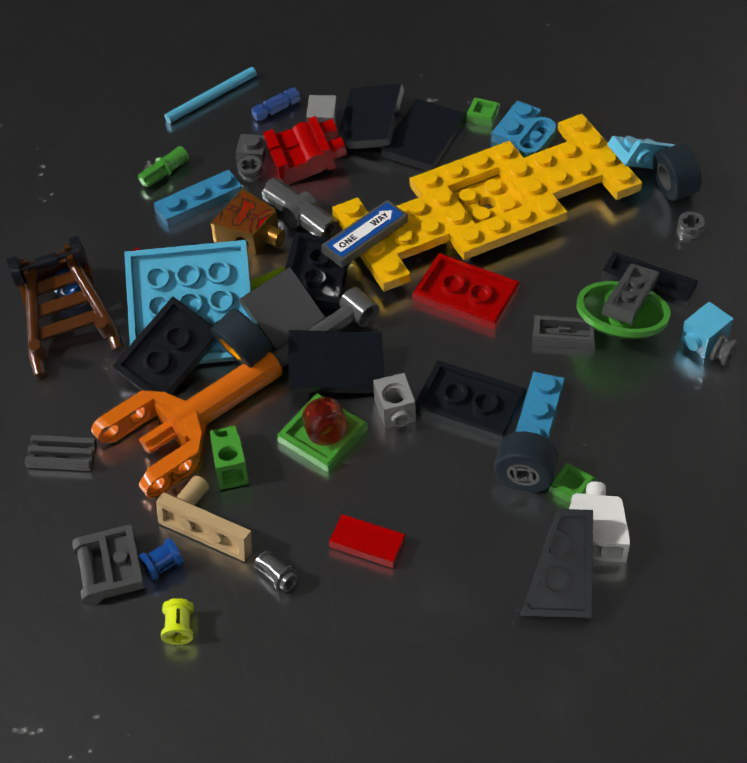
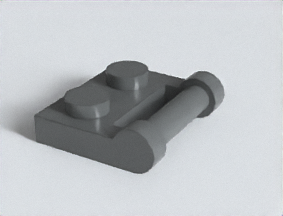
[72,524,145,605]

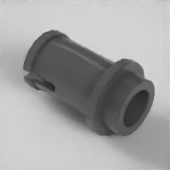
[254,550,298,592]

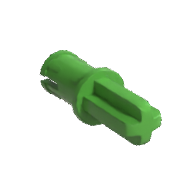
[138,146,189,187]

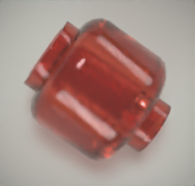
[302,397,348,446]

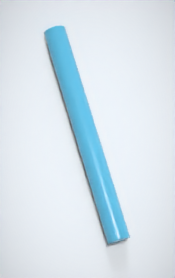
[164,67,257,124]

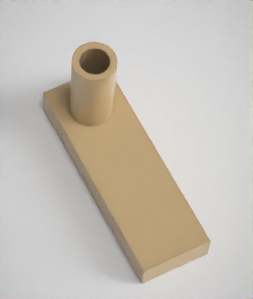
[156,476,252,562]

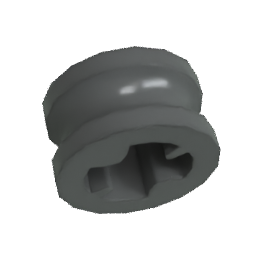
[237,155,264,182]
[676,211,705,241]
[710,334,738,366]

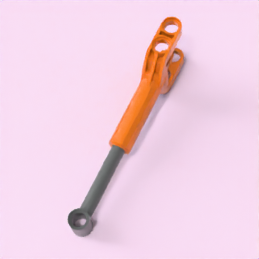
[91,287,380,499]

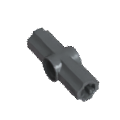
[262,178,339,238]

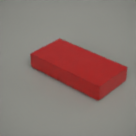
[329,514,405,568]

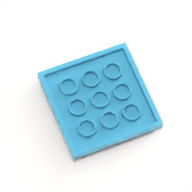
[124,240,253,364]

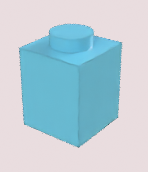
[680,301,734,358]

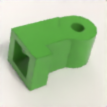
[210,425,249,490]

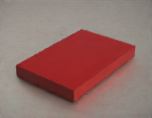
[412,253,520,330]

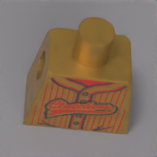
[210,189,286,255]

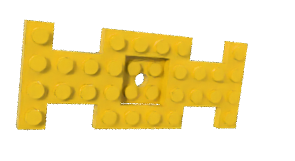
[332,114,642,292]

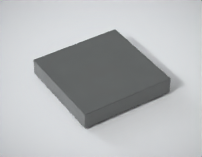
[239,267,325,351]

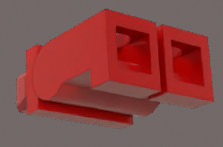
[263,116,347,185]

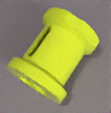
[161,598,194,645]

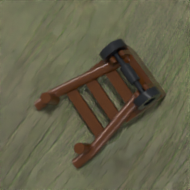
[7,235,124,378]

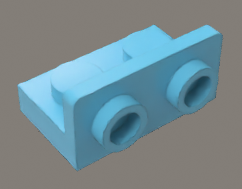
[607,136,675,169]

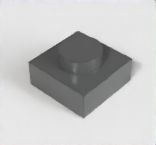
[235,134,267,163]

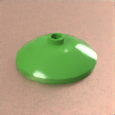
[576,281,671,340]

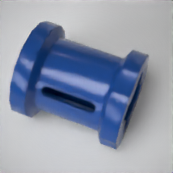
[139,537,184,581]

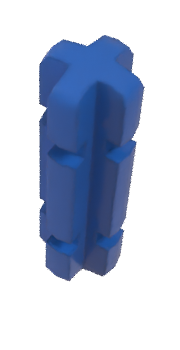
[251,87,301,121]

